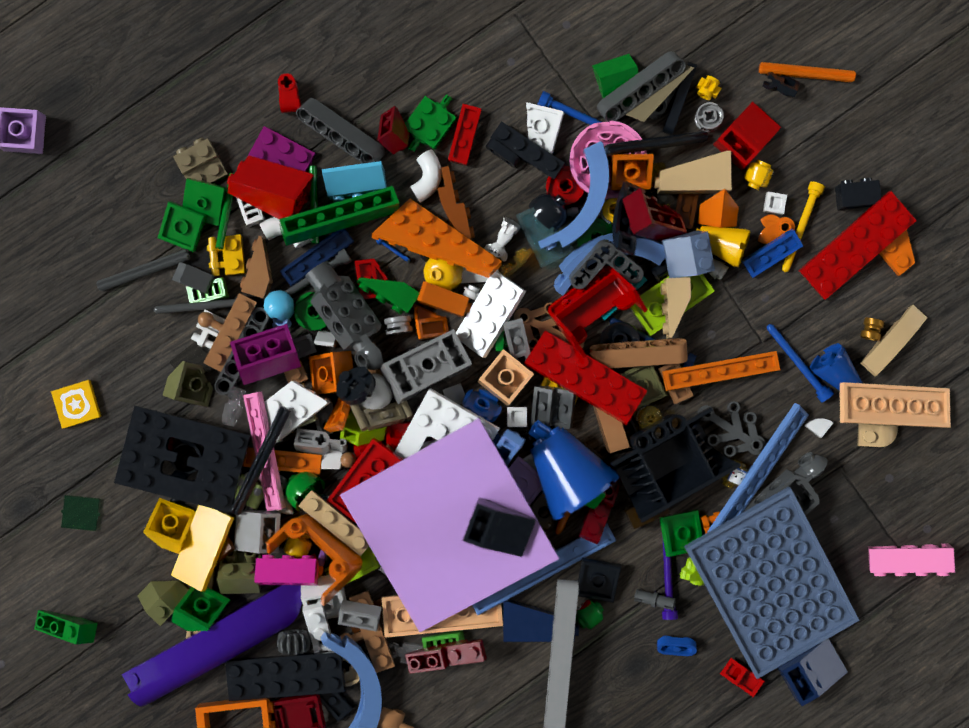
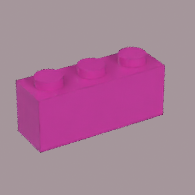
[254,555,319,586]

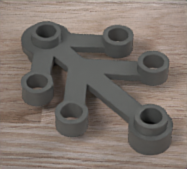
[697,401,766,457]

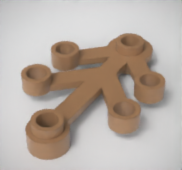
[514,302,584,350]

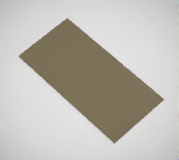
[625,65,694,122]

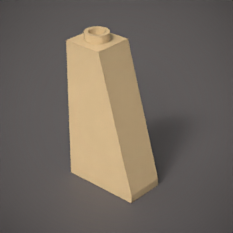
[654,151,732,194]

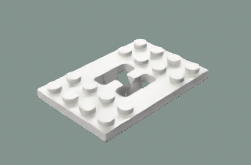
[394,388,500,459]

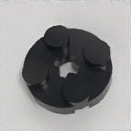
[336,366,376,405]

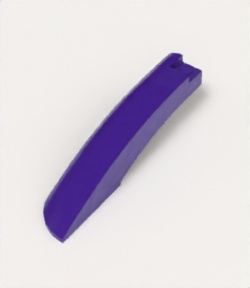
[122,585,302,707]

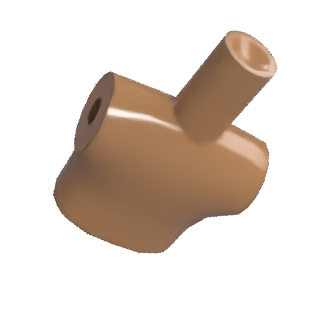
[377,707,414,728]

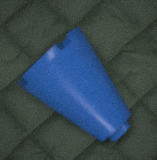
[810,343,863,391]

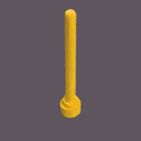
[782,181,825,272]

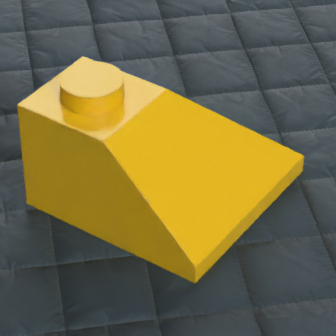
[143,498,196,554]

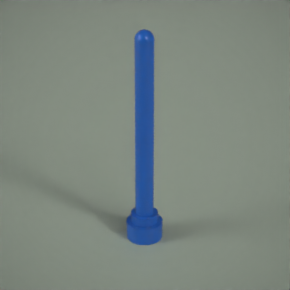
[537,91,602,125]
[767,324,834,403]

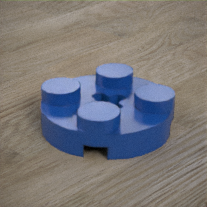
[462,389,502,422]

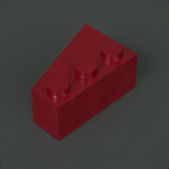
[622,188,687,242]

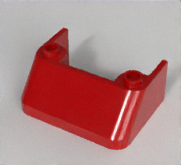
[548,265,648,358]

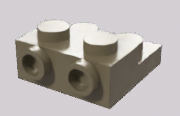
[173,138,229,184]

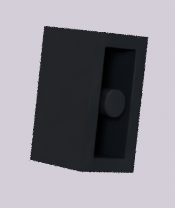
[835,178,881,210]

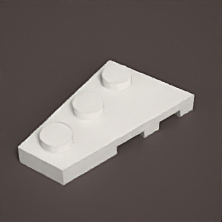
[526,102,564,154]

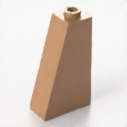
[593,406,630,453]

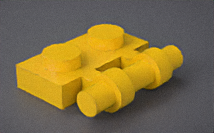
[207,234,246,277]

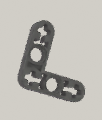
[569,239,644,289]

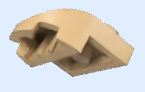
[857,424,898,447]

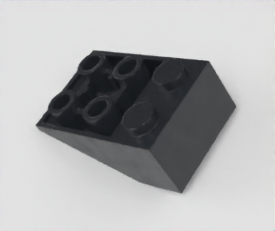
[462,497,536,557]

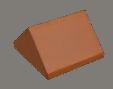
[610,154,654,190]

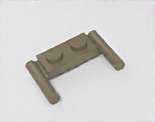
[350,400,414,431]

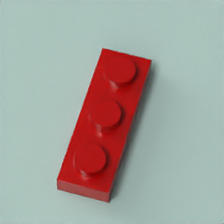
[448,104,482,166]

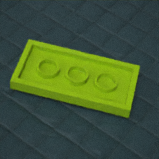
[630,274,715,336]

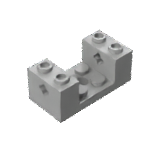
[380,329,472,404]

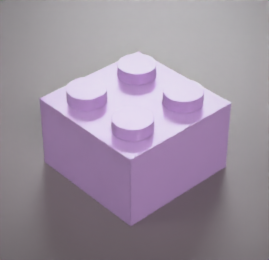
[0,107,46,154]

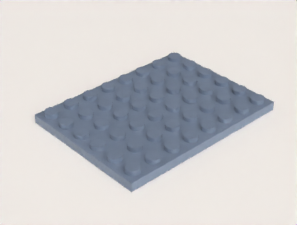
[684,487,859,679]

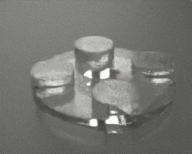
[222,387,246,427]

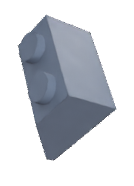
[662,230,715,278]

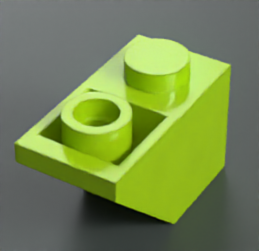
[340,411,387,446]

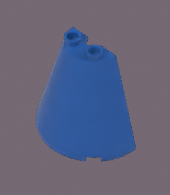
[530,426,620,520]

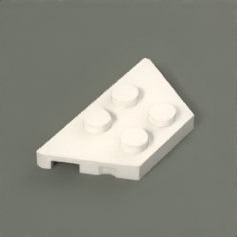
[264,380,331,444]

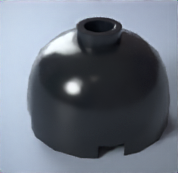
[529,193,568,232]

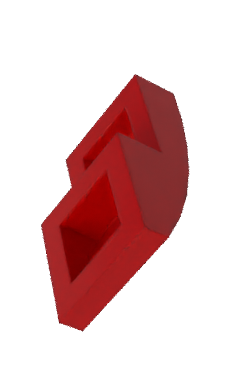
[720,658,764,697]

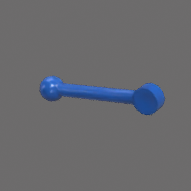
[376,238,411,263]

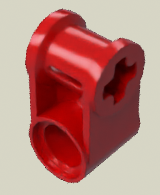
[278,73,301,113]

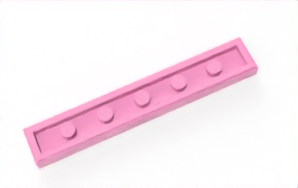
[243,391,286,511]

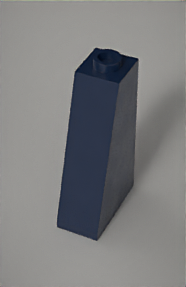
[503,599,579,642]

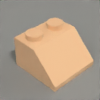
[477,349,534,406]

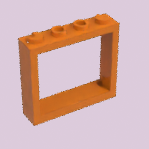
[195,698,276,728]

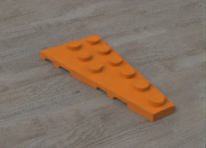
[372,199,502,278]

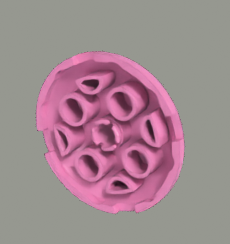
[569,121,647,199]

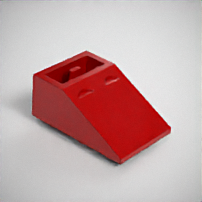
[713,101,781,170]

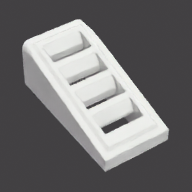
[236,197,266,227]

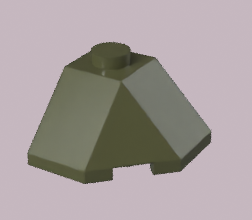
[162,361,213,407]
[138,580,189,626]

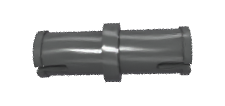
[634,589,676,611]

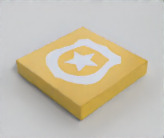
[51,380,101,429]

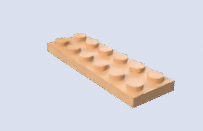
[840,382,951,428]
[382,595,503,638]

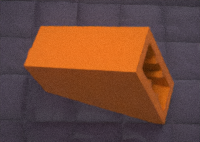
[417,281,472,318]

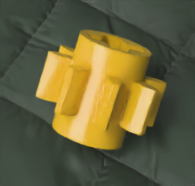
[696,76,722,100]

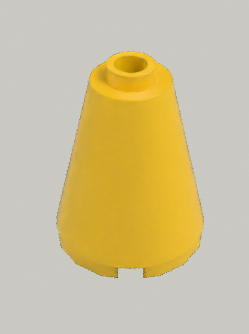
[696,226,751,267]

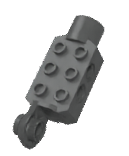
[305,261,383,370]
[743,452,828,516]

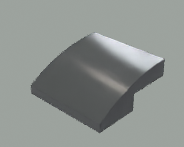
[531,386,576,430]

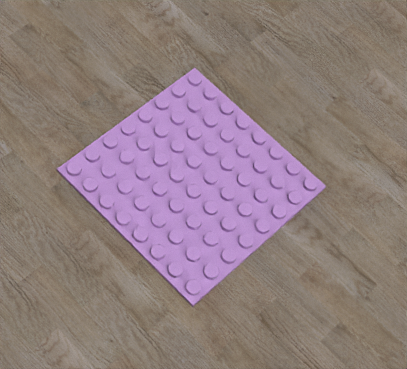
[340,418,559,632]

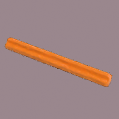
[759,62,856,82]

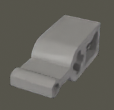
[294,428,348,455]

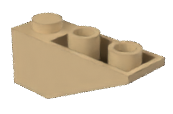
[661,277,691,339]

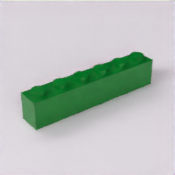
[279,186,399,246]

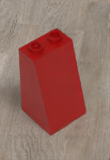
[227,155,313,219]

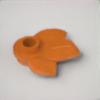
[758,214,795,244]

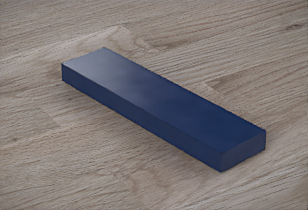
[280,229,355,287]

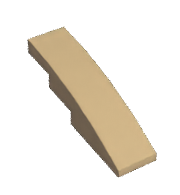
[861,305,927,376]

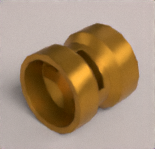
[860,317,884,341]

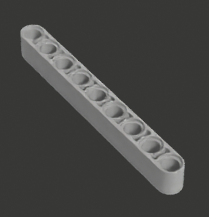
[543,579,578,728]

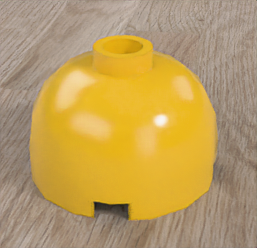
[423,258,464,291]

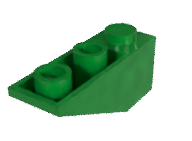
[357,277,419,315]
[34,610,98,645]

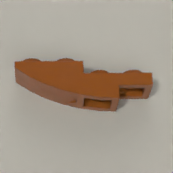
[437,166,475,240]

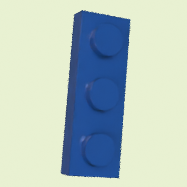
[741,229,803,278]

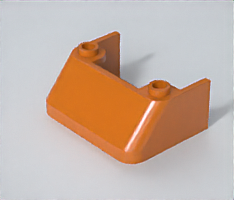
[266,513,362,606]

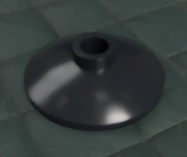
[600,322,640,344]

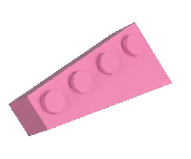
[868,543,955,576]

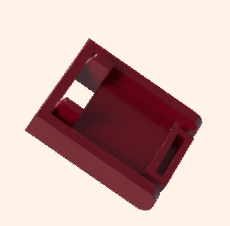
[272,694,326,728]

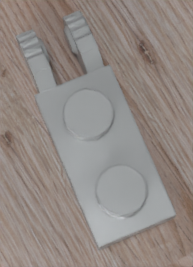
[503,318,530,361]

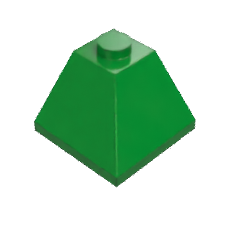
[171,587,230,632]

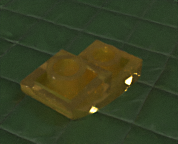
[499,247,533,278]

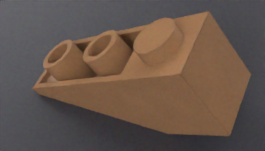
[240,236,273,299]

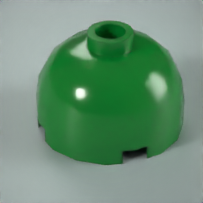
[286,472,325,511]

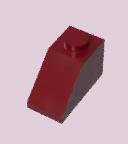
[377,106,409,155]

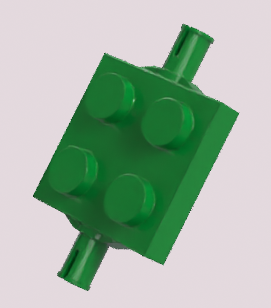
[405,94,457,152]

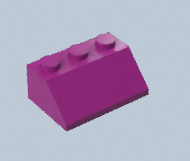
[230,324,301,385]

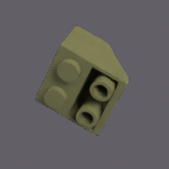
[217,550,262,594]

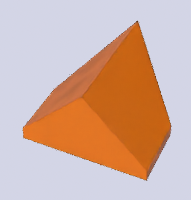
[697,188,739,228]
[413,303,449,341]

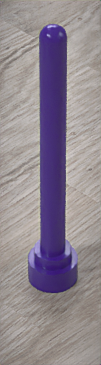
[662,536,678,620]

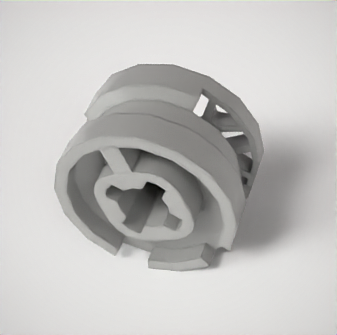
[695,102,724,132]
[384,316,413,335]

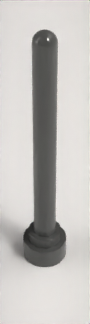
[285,248,352,296]
[154,294,248,314]

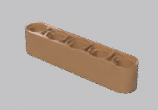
[590,338,688,368]

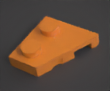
[879,230,915,276]
[324,398,351,433]

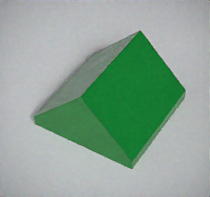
[592,54,638,98]

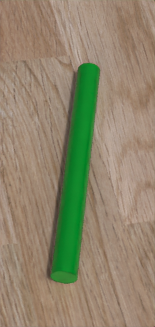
[309,166,319,244]
[215,173,234,249]

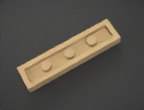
[299,490,369,556]

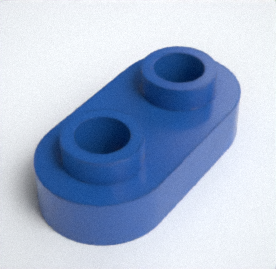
[657,636,697,656]

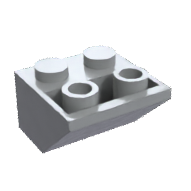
[234,510,281,553]

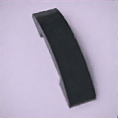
[612,181,641,256]

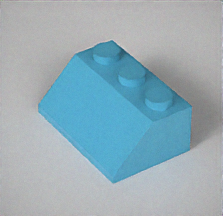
[322,161,387,202]

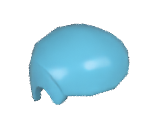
[264,290,294,321]

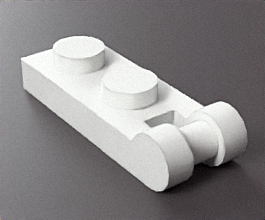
[302,603,332,653]

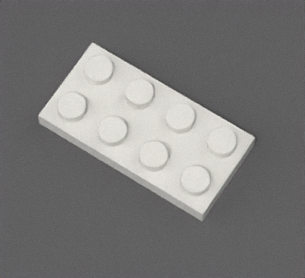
[456,271,526,358]

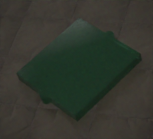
[61,495,100,531]

